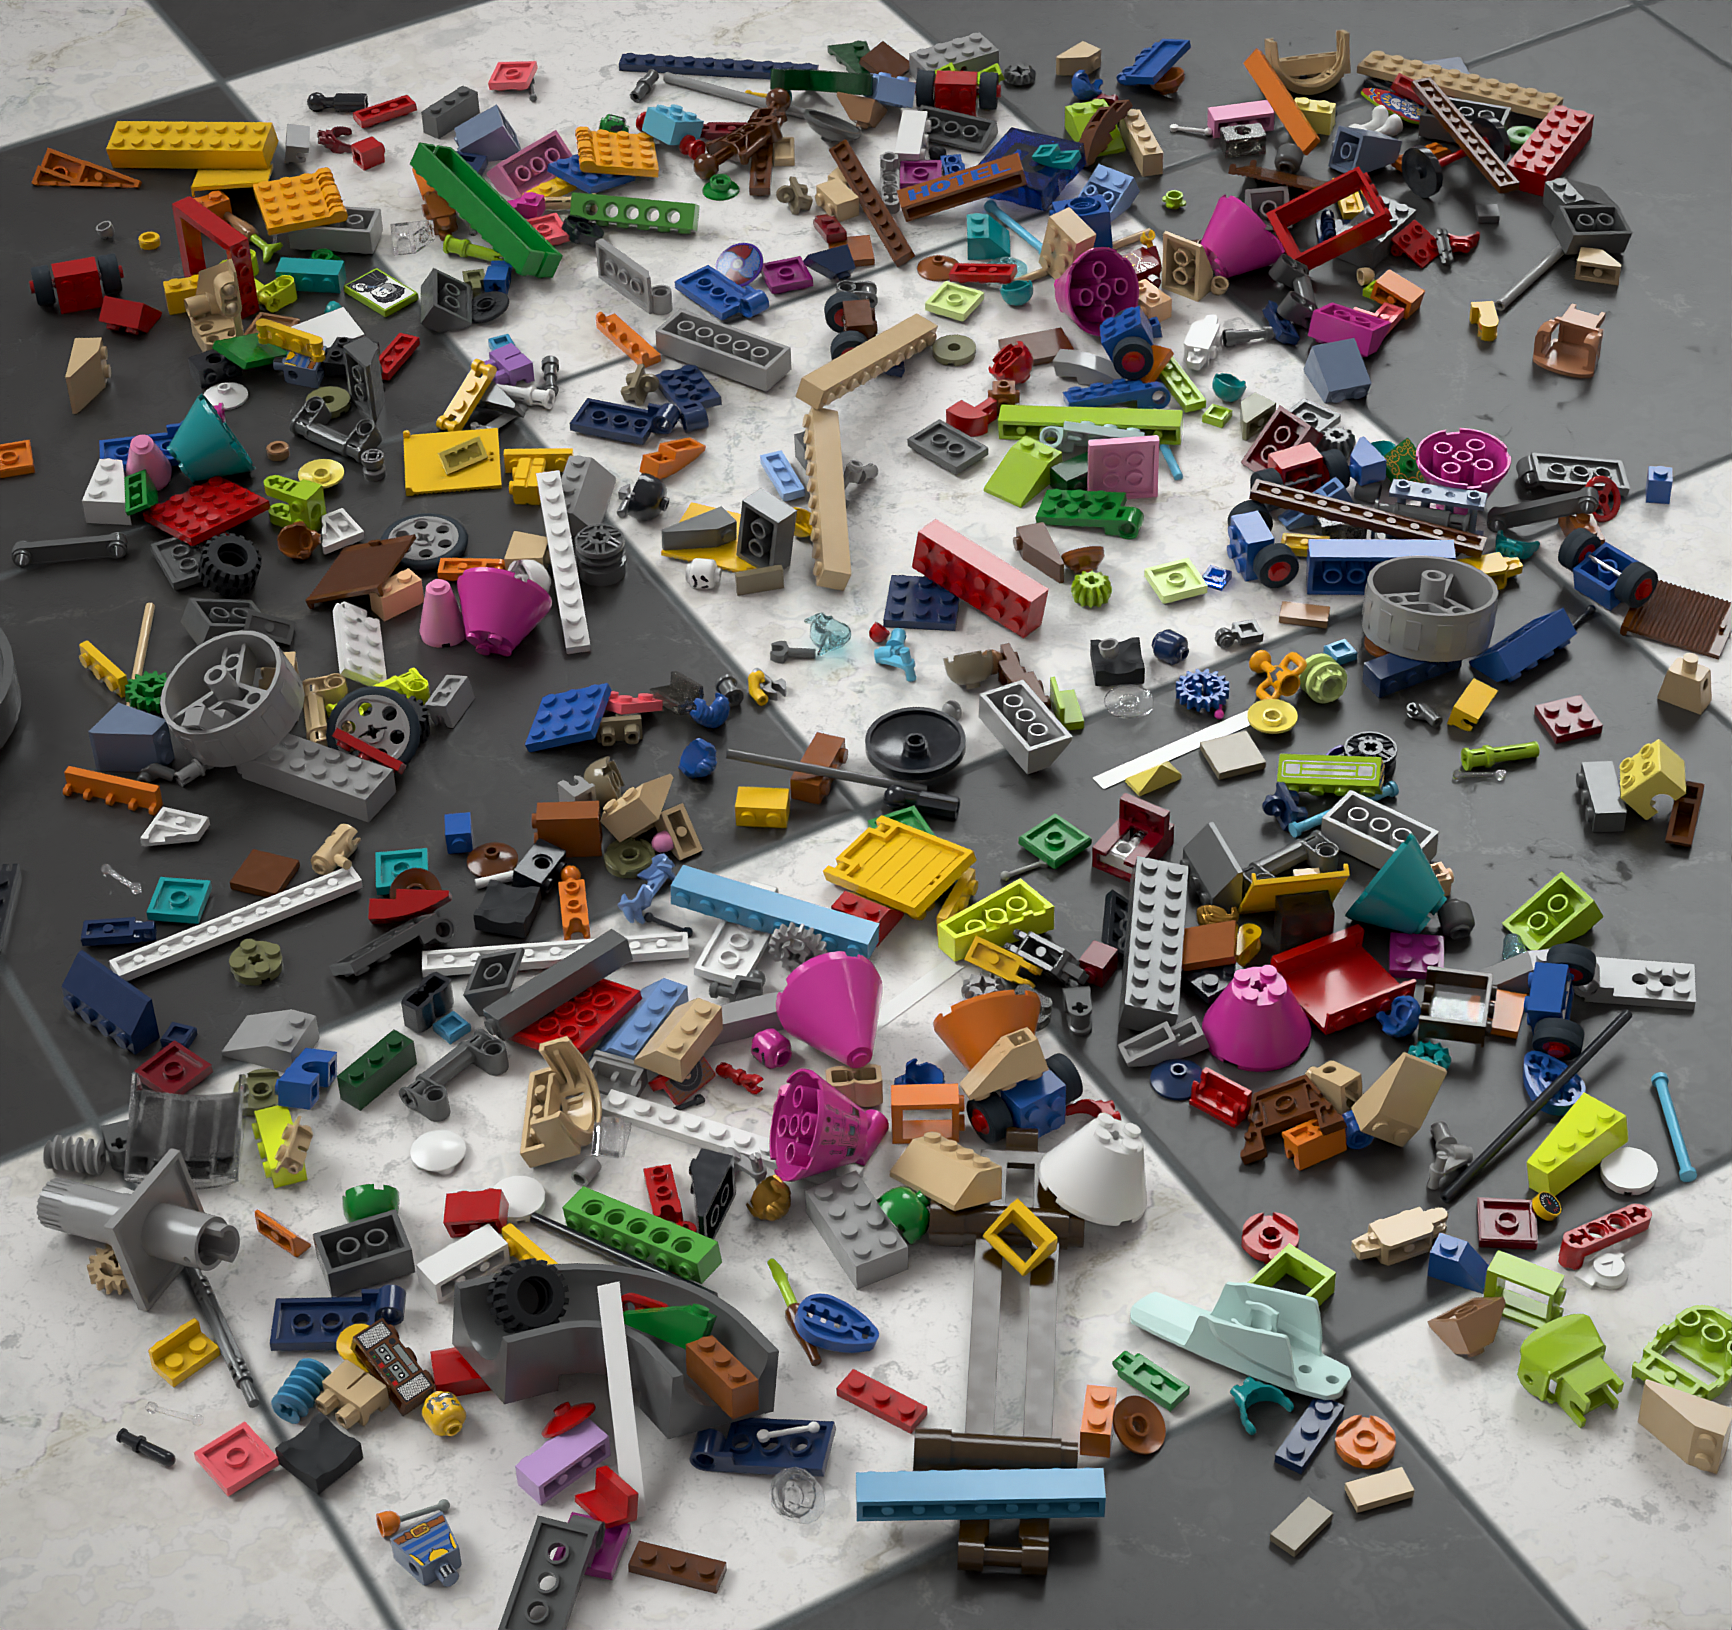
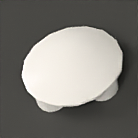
[410,1130,466,1175]

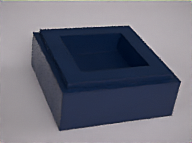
[160,1022,198,1049]

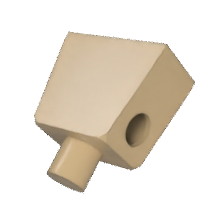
[504,531,551,571]
[1657,653,1712,715]
[1305,1061,1363,1115]

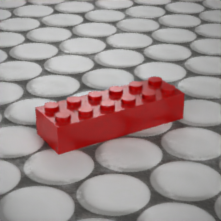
[1507,105,1594,197]
[912,519,1049,638]

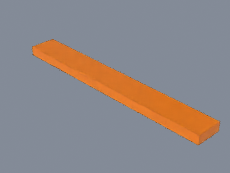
[1243,48,1321,156]

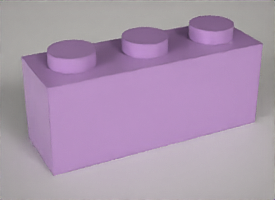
[515,1418,611,1505]

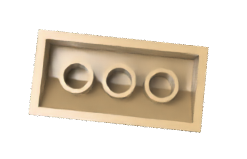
[890,1132,1002,1211]

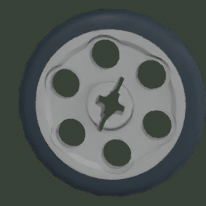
[380,513,468,571]
[326,686,421,774]

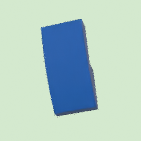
[940,154,965,176]

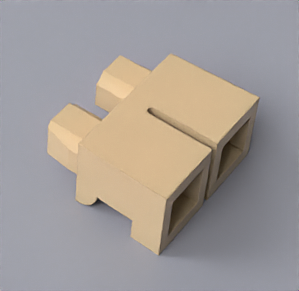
[315,1359,390,1430]

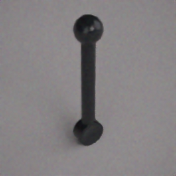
[1572,605,1596,628]
[644,912,693,938]
[673,1094,705,1111]

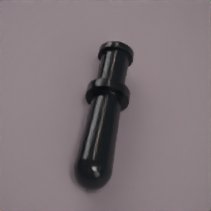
[116,1428,176,1467]

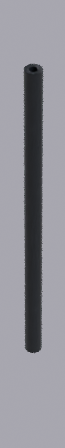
[530,1212,718,1297]

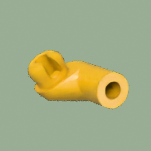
[748,670,768,706]

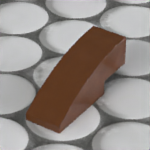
[1665,781,1705,847]

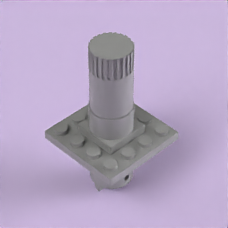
[36,1148,240,1312]

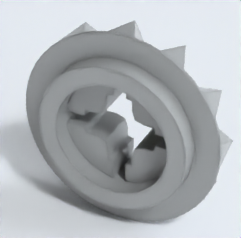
[961,972,1004,1000]

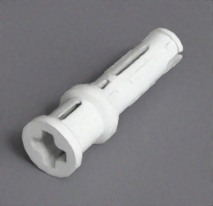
[497,384,555,409]

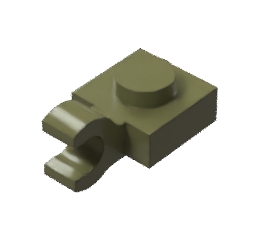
[462,269,485,298]

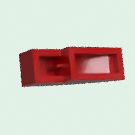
[368,889,452,924]

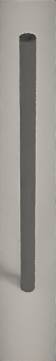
[726,749,927,792]

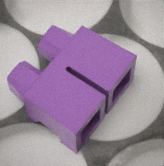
[484,343,535,386]

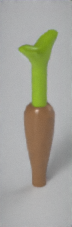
[223,212,283,263]

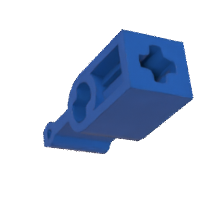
[484,261,513,295]

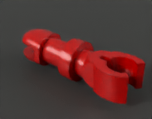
[715,1062,764,1094]

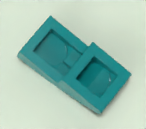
[1032,144,1081,169]

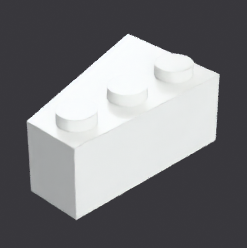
[82,458,131,525]

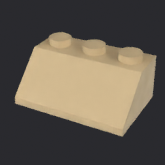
[634,998,723,1083]

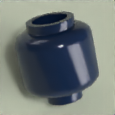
[1152,629,1189,665]

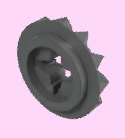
[1004,64,1036,85]

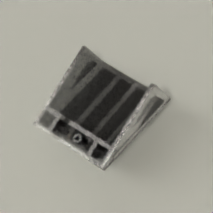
[124,1073,249,1190]

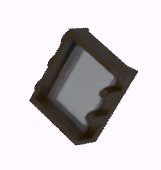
[1417,966,1497,1048]

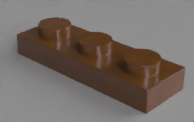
[628,1541,727,1594]

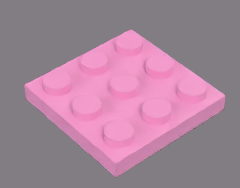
[1087,435,1159,499]

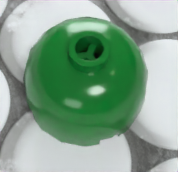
[342,1184,400,1223]
[876,1186,931,1245]

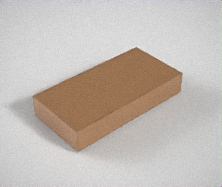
[1279,601,1330,628]

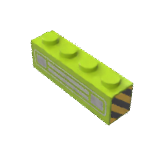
[1277,754,1385,797]

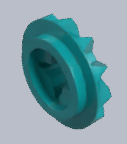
[1408,1039,1451,1070]

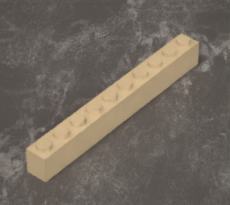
[795,313,938,410]
[802,407,851,591]

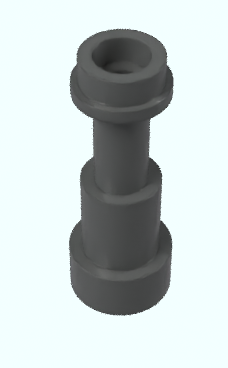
[1222,325,1274,347]
[541,356,559,397]

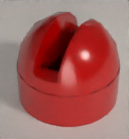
[869,622,890,643]

